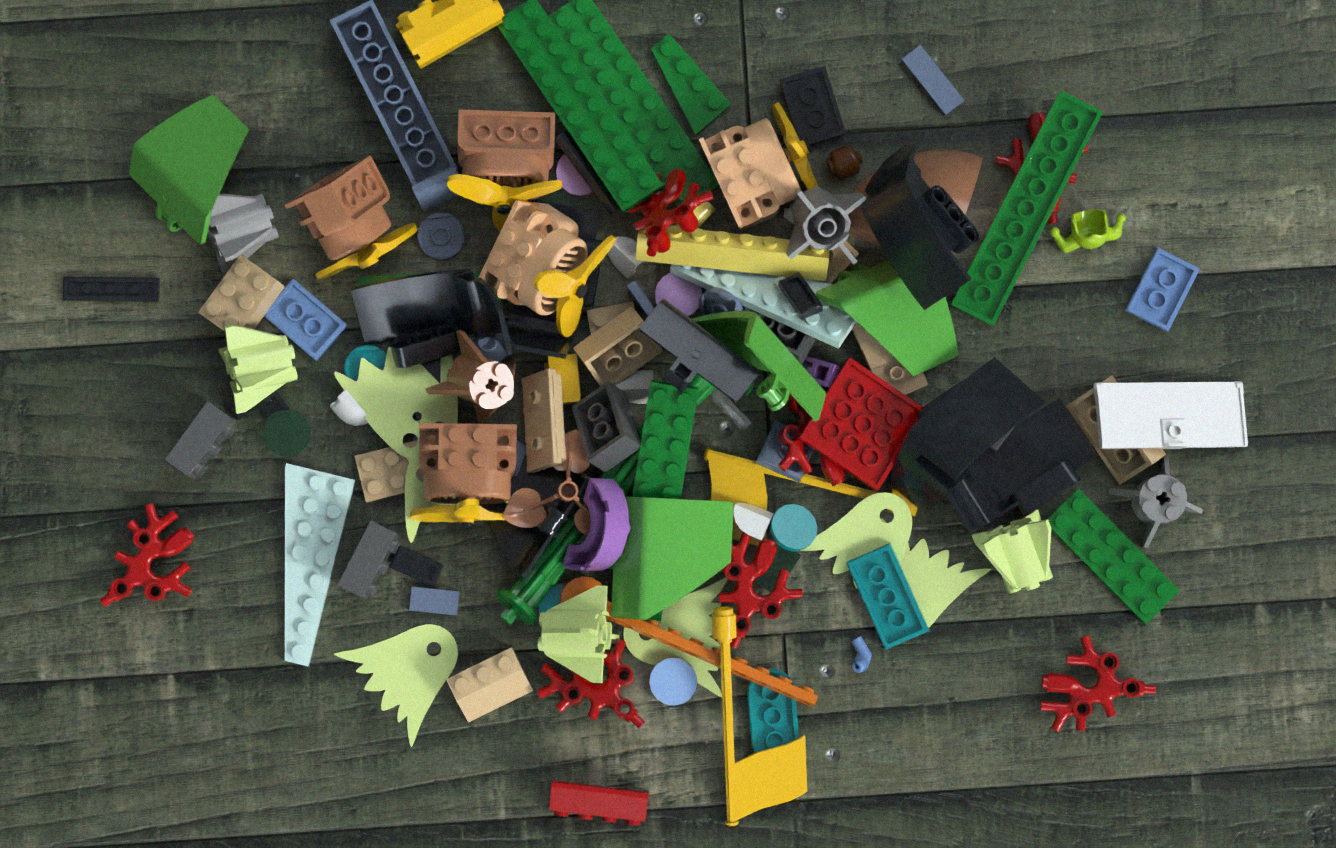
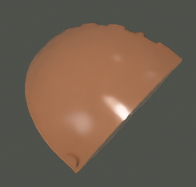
[848,150,983,252]

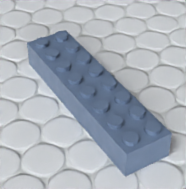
[330,0,459,186]

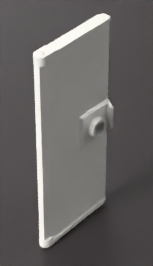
[1093,381,1248,449]

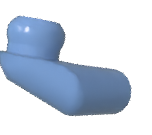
[851,636,872,673]

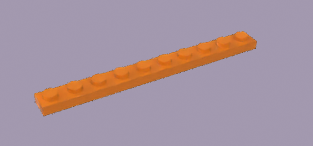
[605,601,818,707]

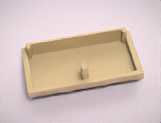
[852,322,928,395]
[522,369,566,473]

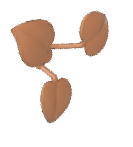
[503,430,591,536]

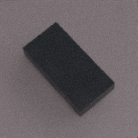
[778,272,823,320]
[390,546,443,587]

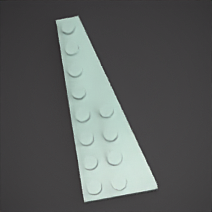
[670,264,856,349]
[285,463,356,666]

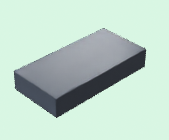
[409,587,460,615]

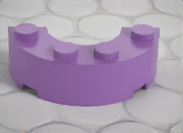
[562,478,631,571]

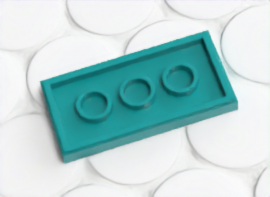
[846,543,930,650]

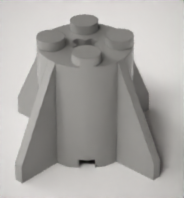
[786,187,867,264]
[208,194,279,276]
[1107,455,1203,548]

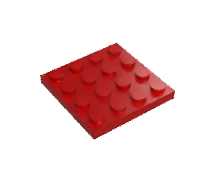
[798,357,923,491]

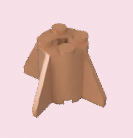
[425,330,516,423]

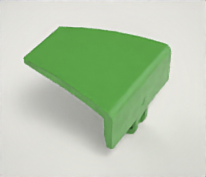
[129,95,249,245]
[816,260,958,376]
[692,311,826,421]
[608,497,734,620]

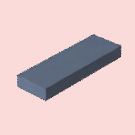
[901,45,964,116]

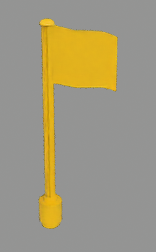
[703,447,918,546]
[711,607,807,826]

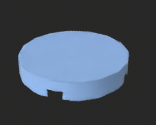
[649,657,697,706]

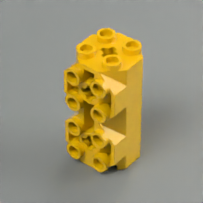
[396,0,505,69]

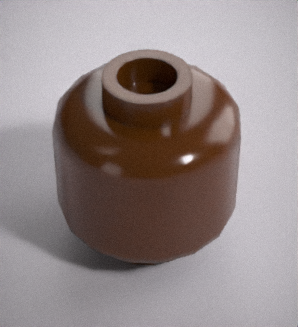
[826,145,863,180]

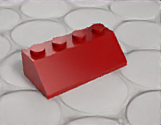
[549,780,649,826]

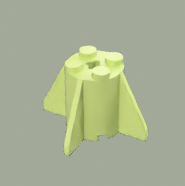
[218,324,297,414]
[972,509,1053,594]
[538,585,619,683]

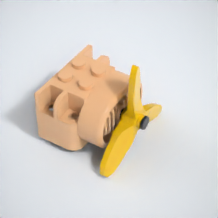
[699,102,818,232]
[479,200,616,337]

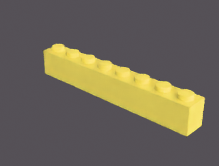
[635,226,830,281]

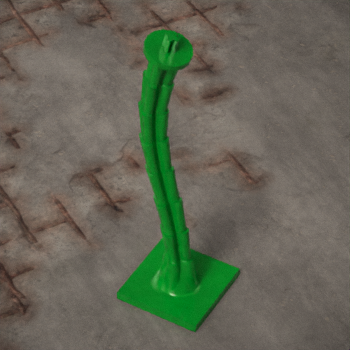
[496,374,754,625]

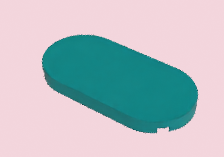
[747,668,799,753]

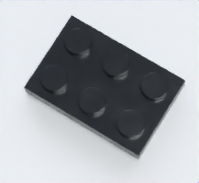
[779,66,846,145]

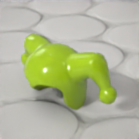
[1049,209,1126,253]

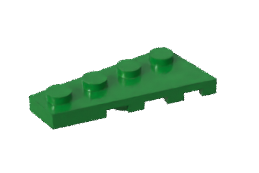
[651,33,731,136]

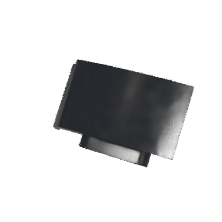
[350,269,513,368]

